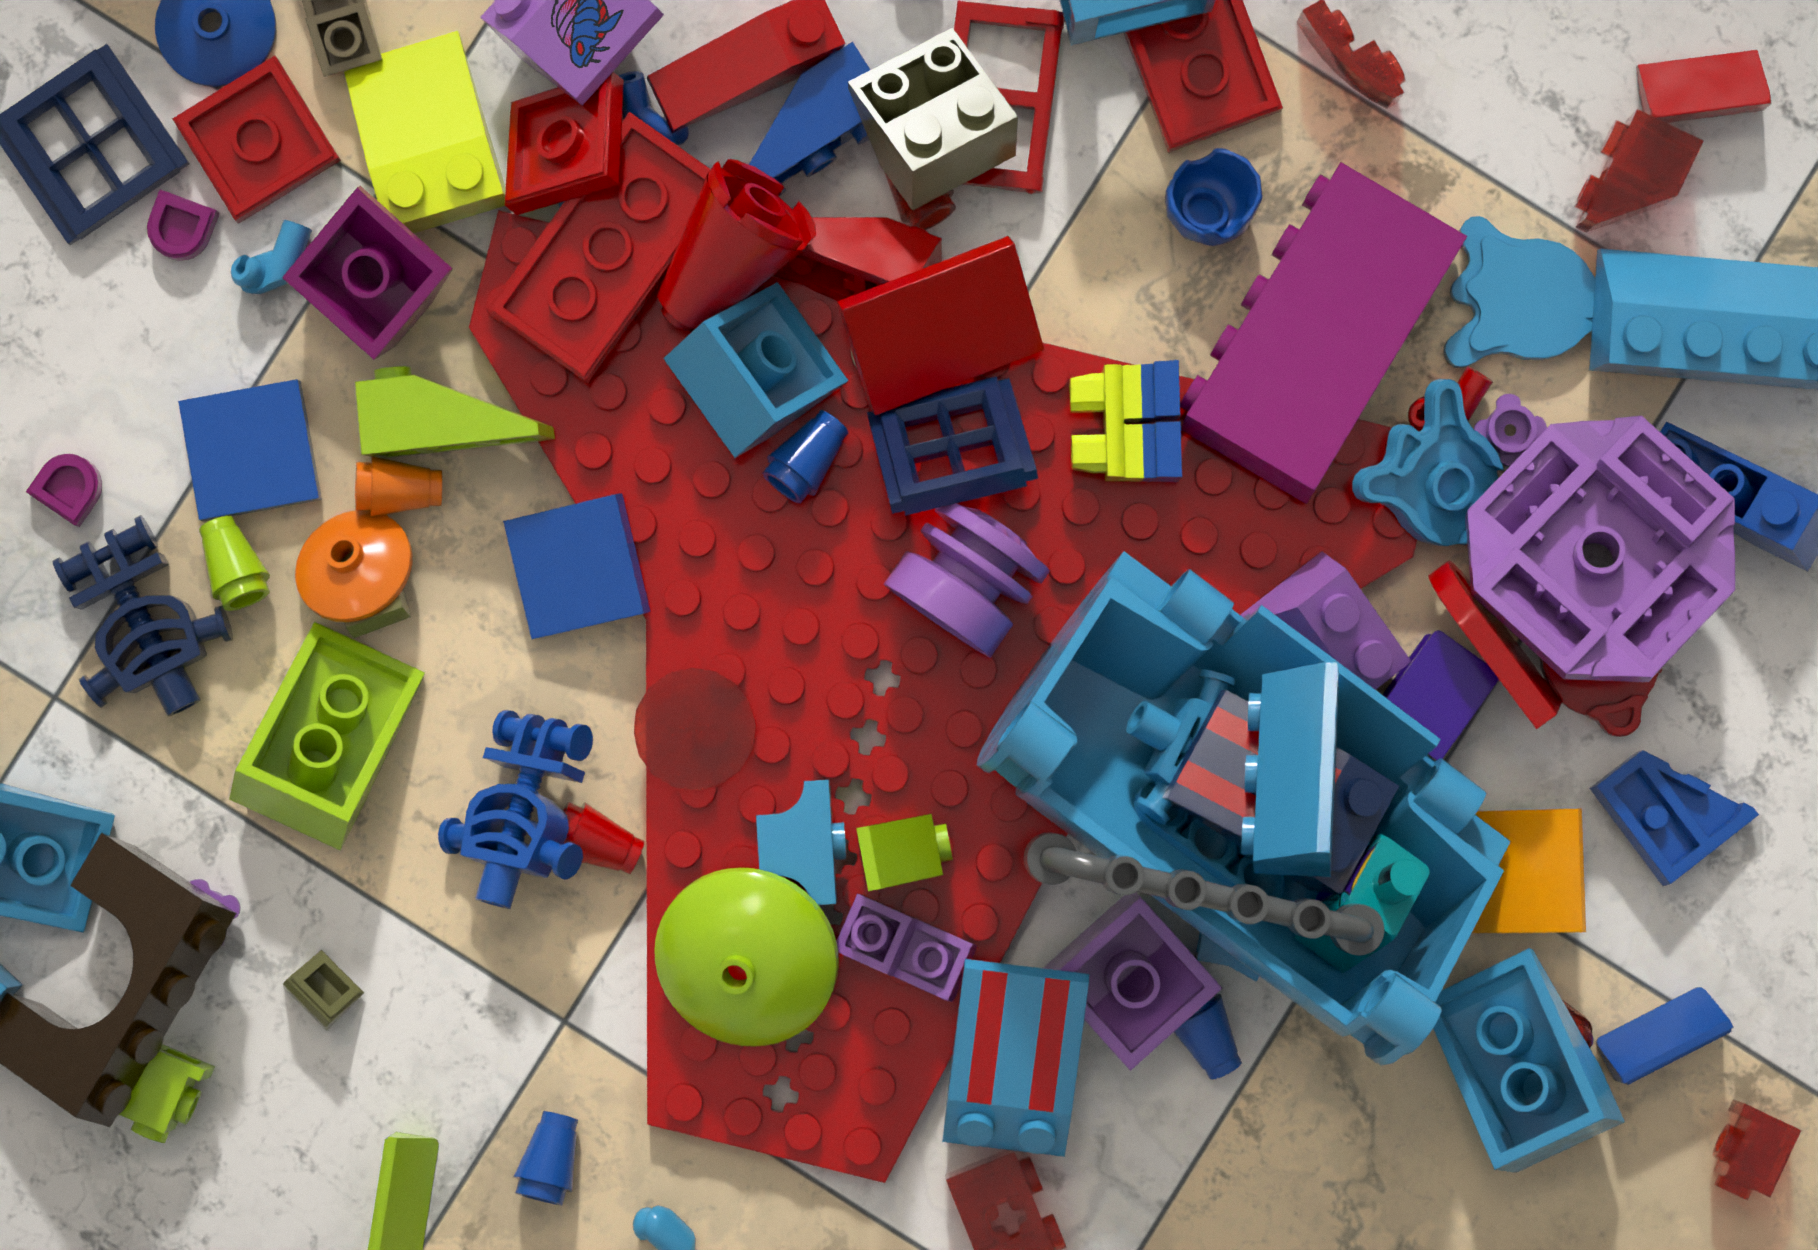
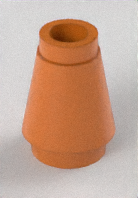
[355,456,442,517]

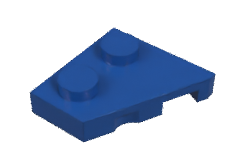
[1589,750,1759,886]

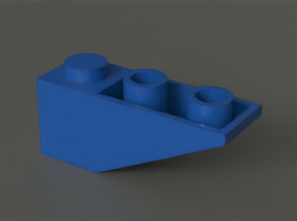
[749,42,871,196]
[1660,421,1818,572]

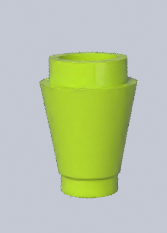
[199,516,270,611]

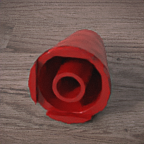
[658,159,816,331]

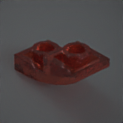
[1297,0,1406,109]

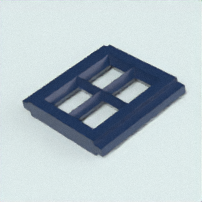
[0,43,190,245]
[867,376,1038,516]

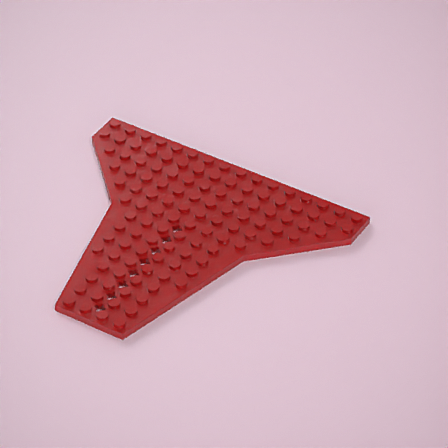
[469,210,1417,1183]

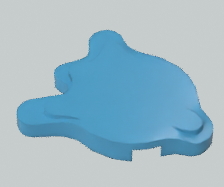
[1444,216,1595,368]
[1352,379,1504,546]

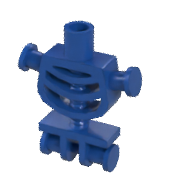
[438,710,593,909]

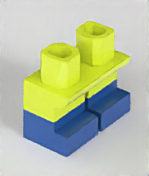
[1069,360,1182,482]

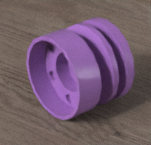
[883,503,1050,658]

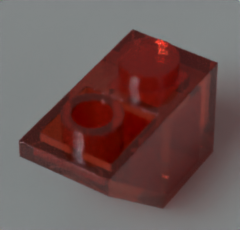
[1574,109,1704,233]

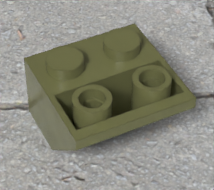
[848,28,1018,211]

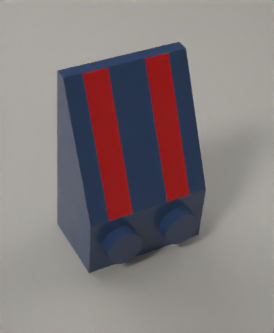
[1162,690,1399,895]

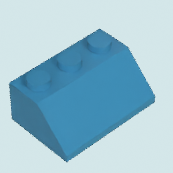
[1241,662,1339,877]

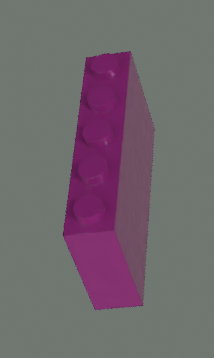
[1180,162,1467,504]

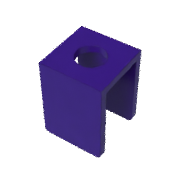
[1382,630,1499,761]

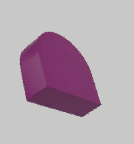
[147,190,220,261]
[26,454,102,528]

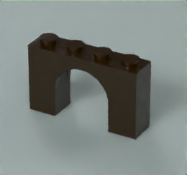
[0,832,237,1127]

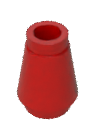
[563,802,645,874]

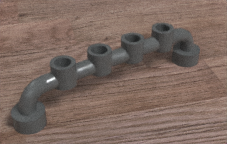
[1023,833,1384,955]

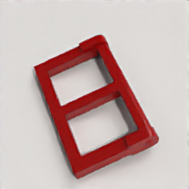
[954,1,1065,194]

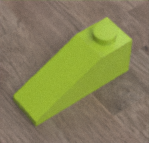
[355,366,555,459]
[856,814,953,891]

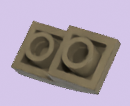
[302,0,382,77]

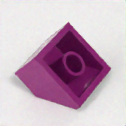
[282,186,453,360]

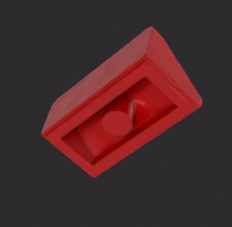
[1636,50,1772,126]

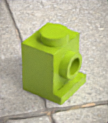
[119,1044,215,1143]

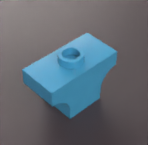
[756,780,846,905]

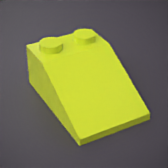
[344,31,506,233]

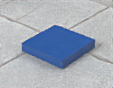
[178,379,322,521]
[503,493,651,639]

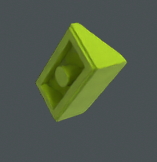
[368,1132,439,1250]

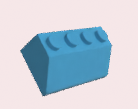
[1589,248,1818,390]

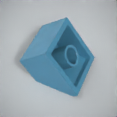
[663,282,849,458]

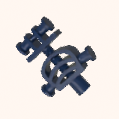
[52,515,233,717]

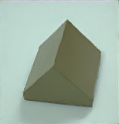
[283,950,364,1031]

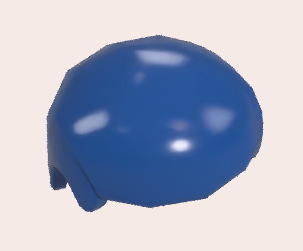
[1165,148,1262,246]

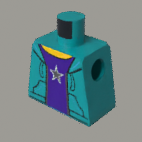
[1294,834,1430,973]

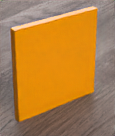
[1472,808,1586,933]

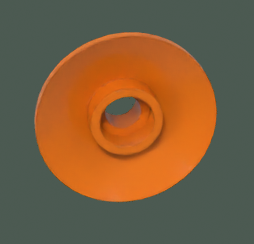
[295,510,413,622]

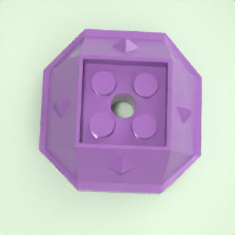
[1465,416,1735,682]

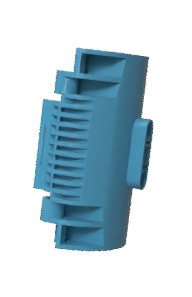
[976,551,1511,1066]

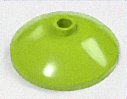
[655,868,839,1047]

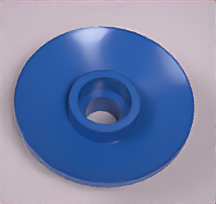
[155,0,276,87]

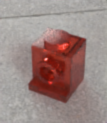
[1713,1099,1801,1201]

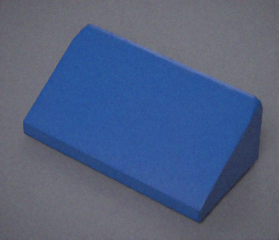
[1596,987,1734,1085]

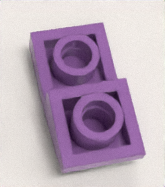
[836,893,977,1002]

